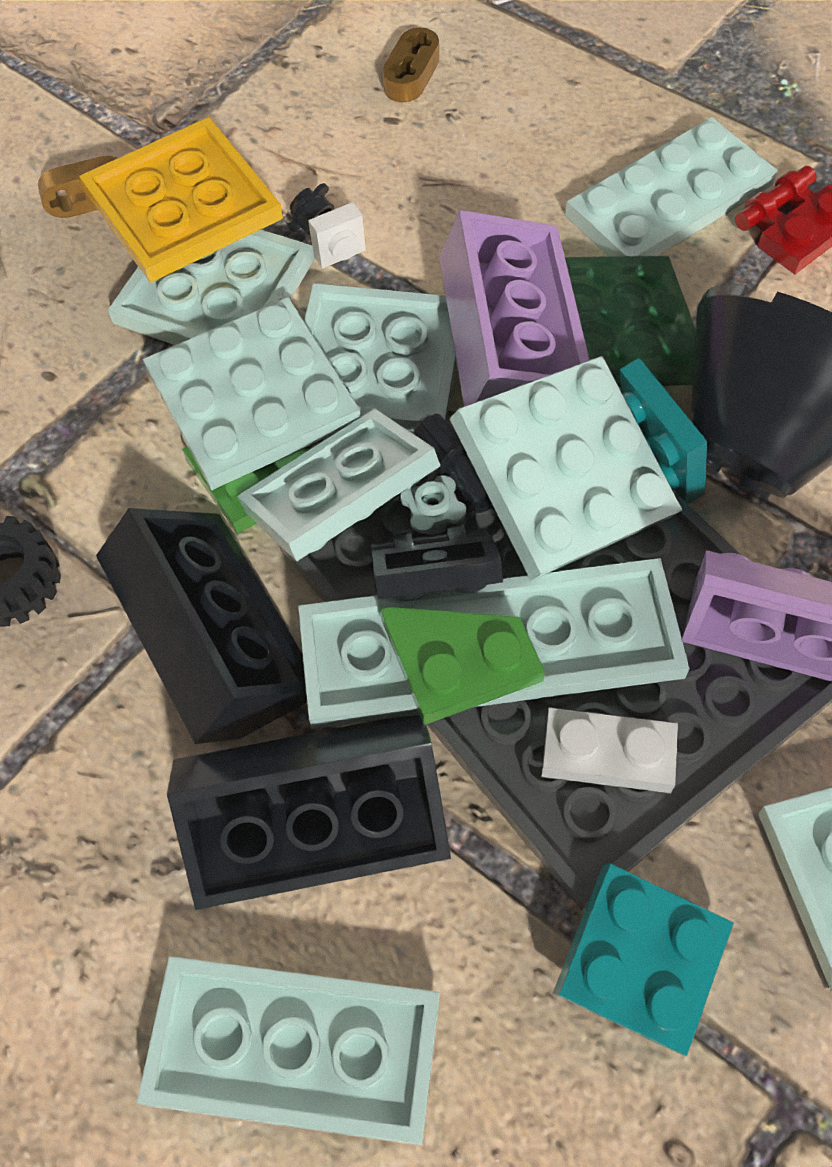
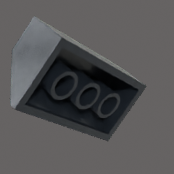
[96,508,307,744]
[167,714,451,910]

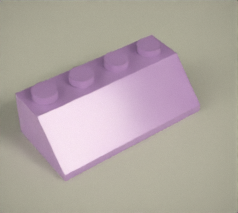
[439,210,589,407]
[682,550,832,681]

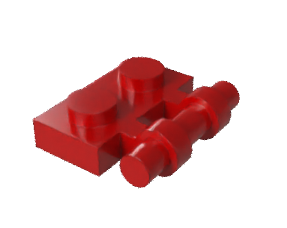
[735,166,832,275]

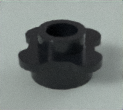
[288,183,334,235]

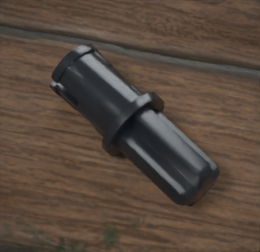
[414,413,493,513]

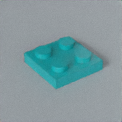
[620,358,707,504]
[552,863,734,1056]

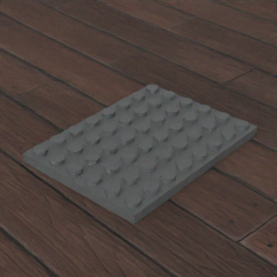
[280,423,832,911]

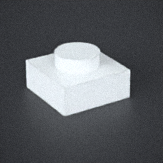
[308,202,366,269]

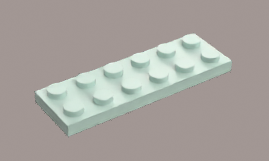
[298,558,690,729]

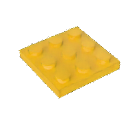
[79,117,283,283]

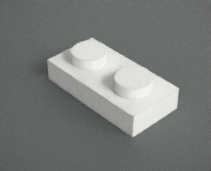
[541,708,678,793]

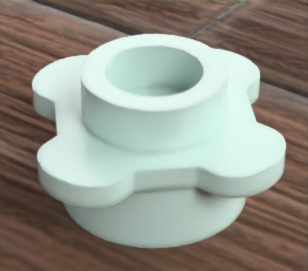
[401,476,466,535]

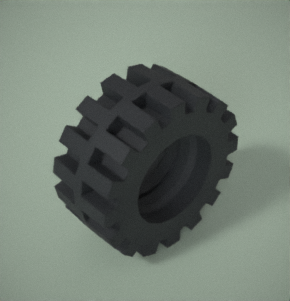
[0,516,61,627]

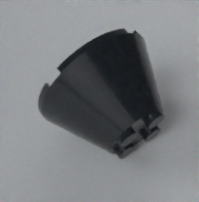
[690,284,832,501]

